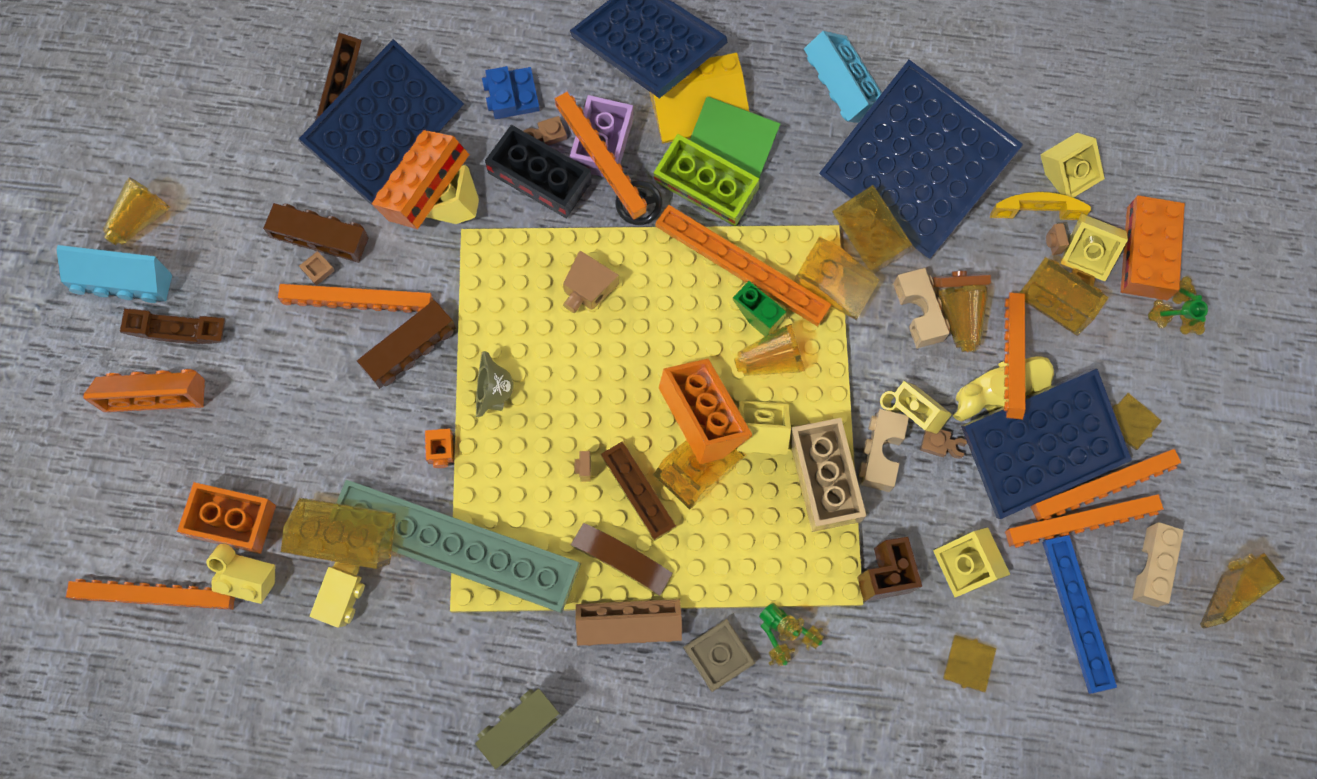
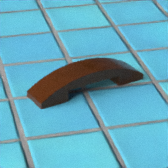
[120,308,225,344]
[571,523,673,596]

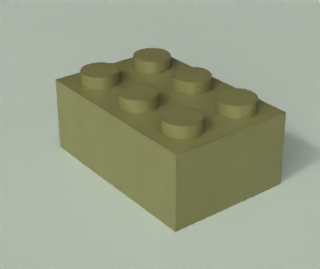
[475,688,562,770]

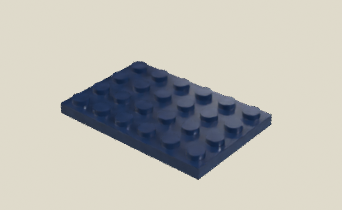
[570,0,728,98]
[298,39,464,205]
[961,368,1132,519]

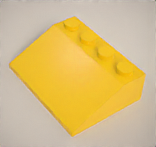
[649,53,749,144]

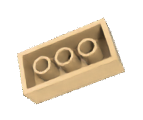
[789,418,866,532]

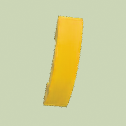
[990,192,1091,220]

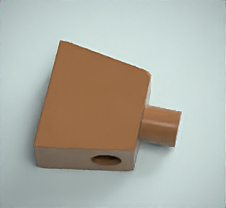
[563,251,619,313]

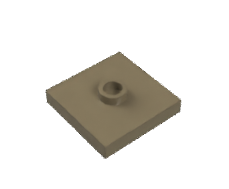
[683,619,755,693]

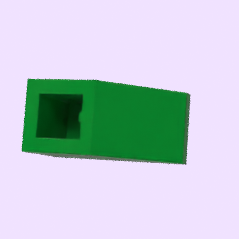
[733,281,786,338]

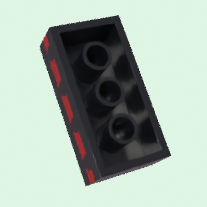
[485,124,592,219]

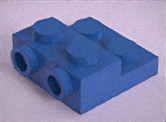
[482,66,540,119]

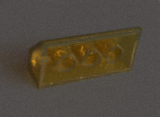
[281,498,396,569]

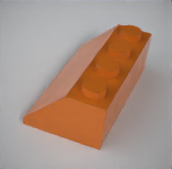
[659,359,752,464]
[83,369,205,412]

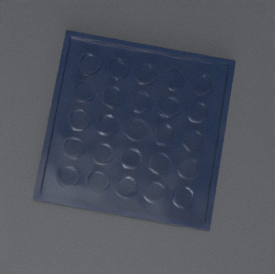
[819,59,1023,260]

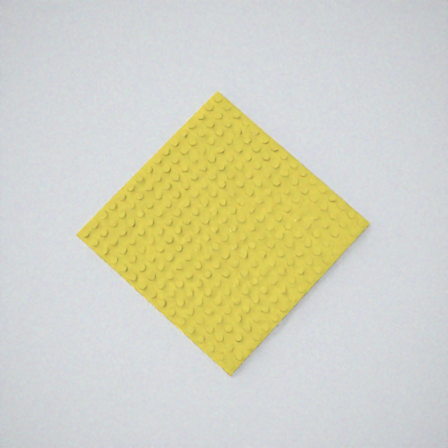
[450,225,863,613]

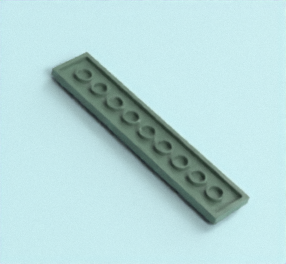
[326,480,581,613]

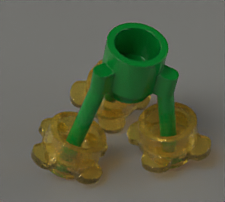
[1148,277,1208,335]
[759,603,824,667]

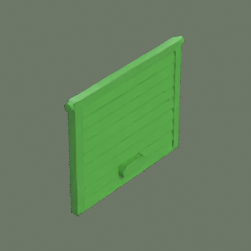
[690,96,781,178]

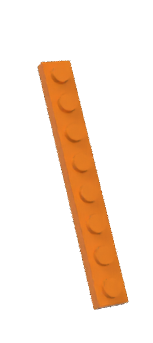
[655,205,832,327]

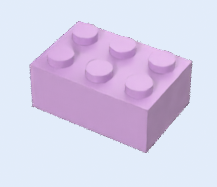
[570,95,633,177]

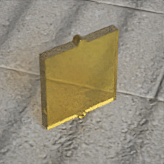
[1112,393,1162,450]
[943,635,996,693]

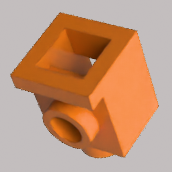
[425,429,454,468]

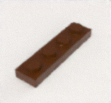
[601,441,676,541]

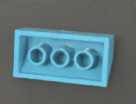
[804,31,882,123]
[56,245,172,303]

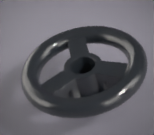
[615,180,663,225]

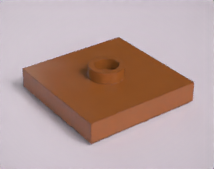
[932,271,991,288]

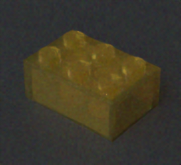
[832,185,913,275]
[1019,257,1109,336]

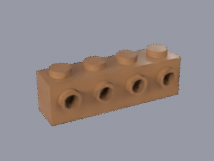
[575,599,682,646]

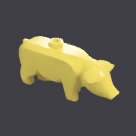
[953,356,1054,422]

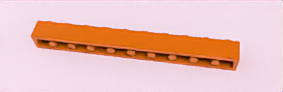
[554,92,647,220]
[278,284,433,313]
[1004,292,1025,419]
[1031,449,1181,521]
[1005,494,1164,548]
[66,579,235,610]

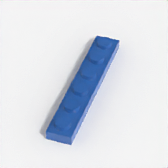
[1042,535,1117,694]

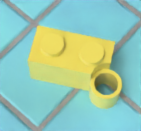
[880,381,952,434]
[206,544,275,604]
[309,556,365,628]

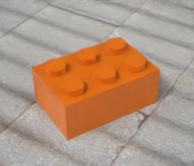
[177,482,276,554]

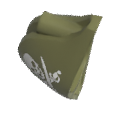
[476,351,513,417]

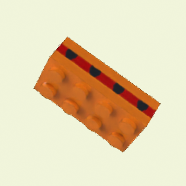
[371,130,470,229]
[1120,195,1185,301]

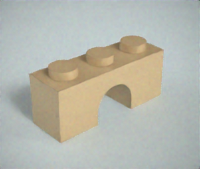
[893,268,950,349]
[858,409,909,492]
[1132,522,1184,607]

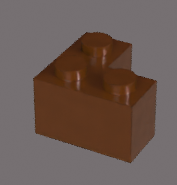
[857,537,923,602]

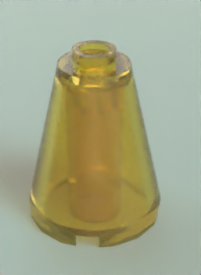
[102,177,170,245]
[939,285,988,352]
[734,324,805,376]

